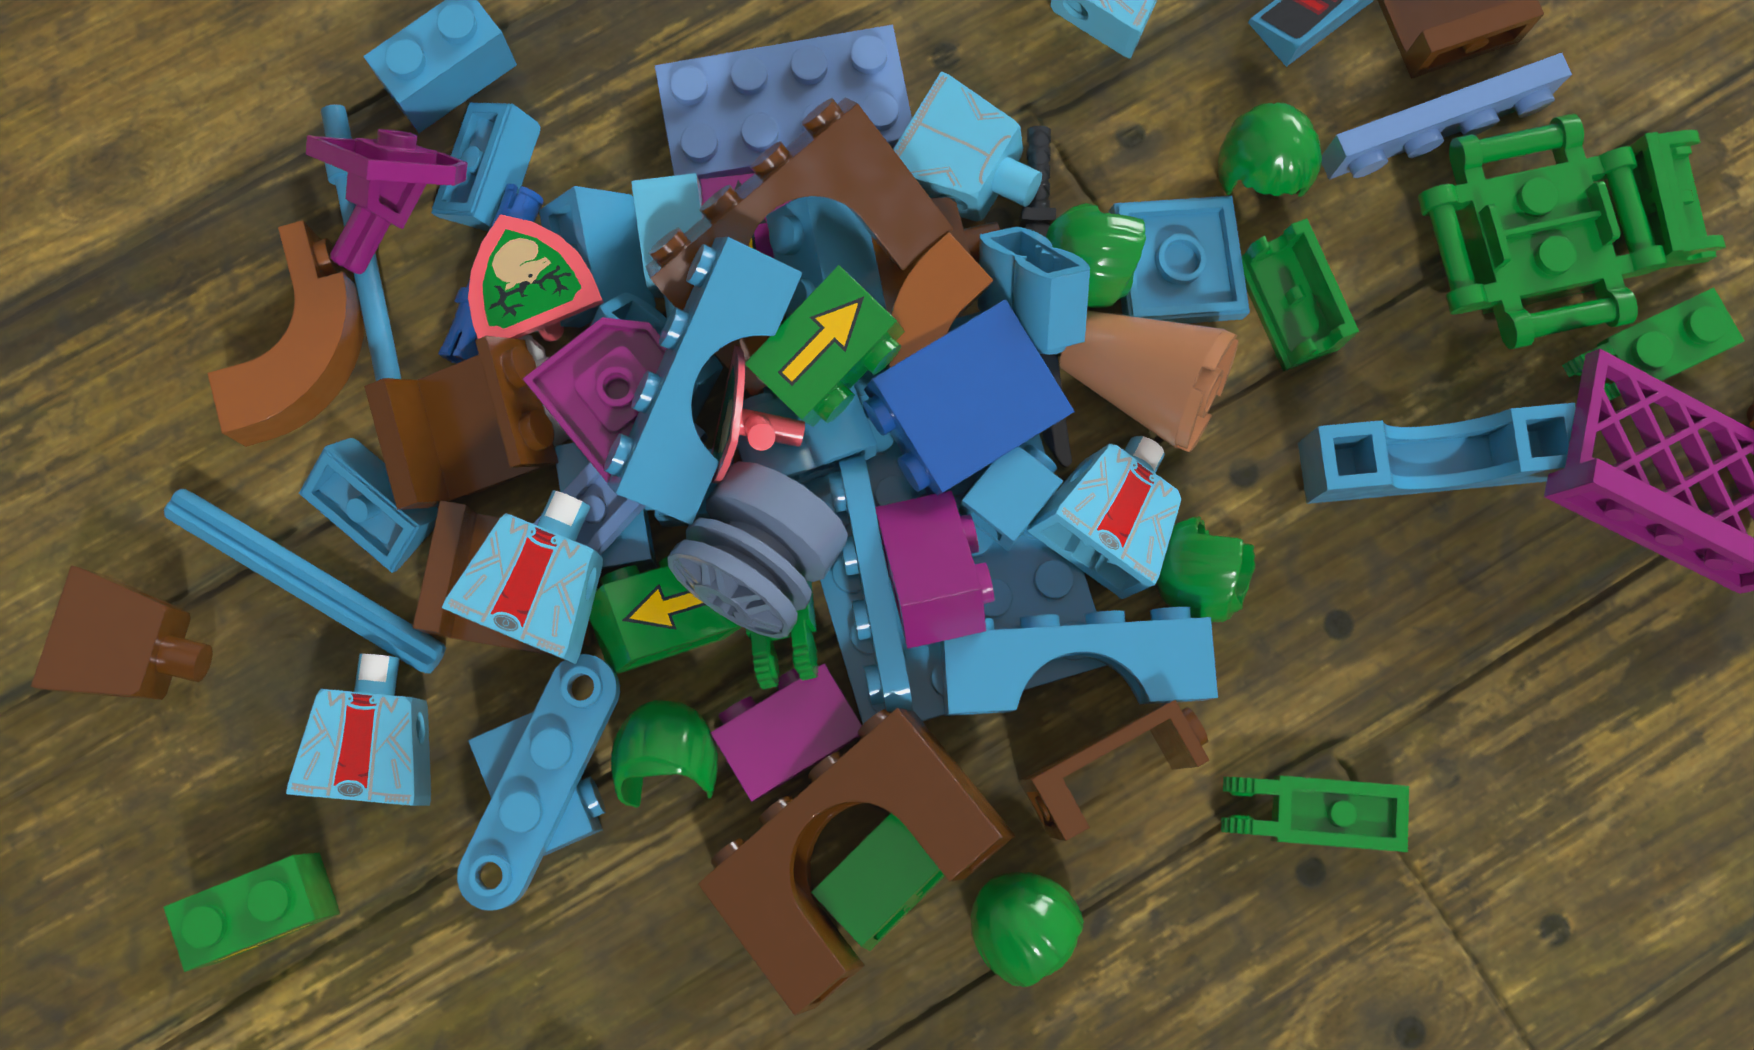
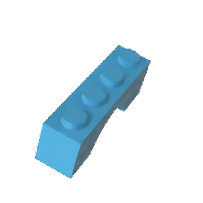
[604,237,803,525]
[1298,403,1576,504]
[940,607,1218,716]

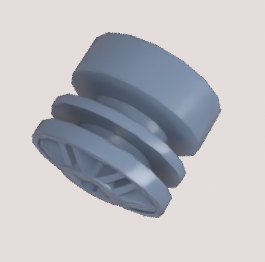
[668,461,848,639]

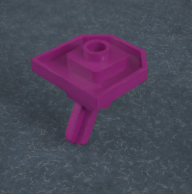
[306,129,468,274]
[523,317,667,484]

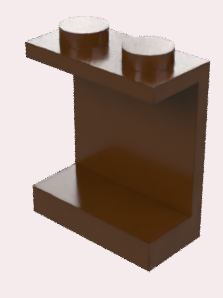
[1377,0,1544,79]
[364,336,559,510]
[413,500,607,656]
[1019,700,1210,841]

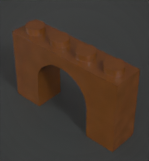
[645,97,954,396]
[698,708,1015,1016]

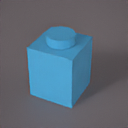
[958,445,1063,551]

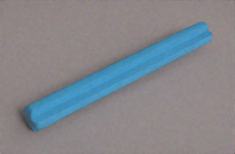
[164,489,446,673]

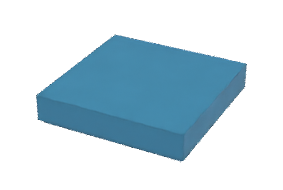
[1109,196,1250,324]

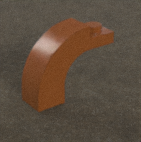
[207,220,365,447]
[884,232,993,470]

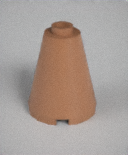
[1058,310,1238,452]

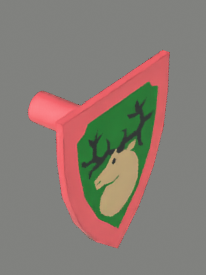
[468,214,604,342]
[711,346,805,484]

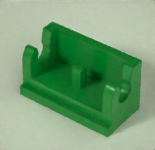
[1630,130,1726,268]
[1242,218,1359,372]
[811,813,945,951]

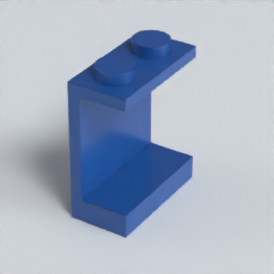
[863,299,1075,496]

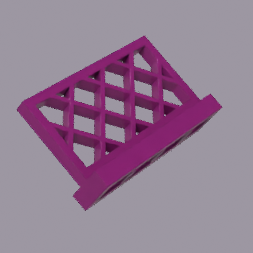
[1544,349,1754,594]

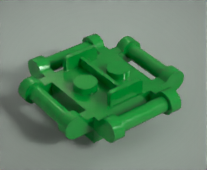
[1417,114,1668,349]

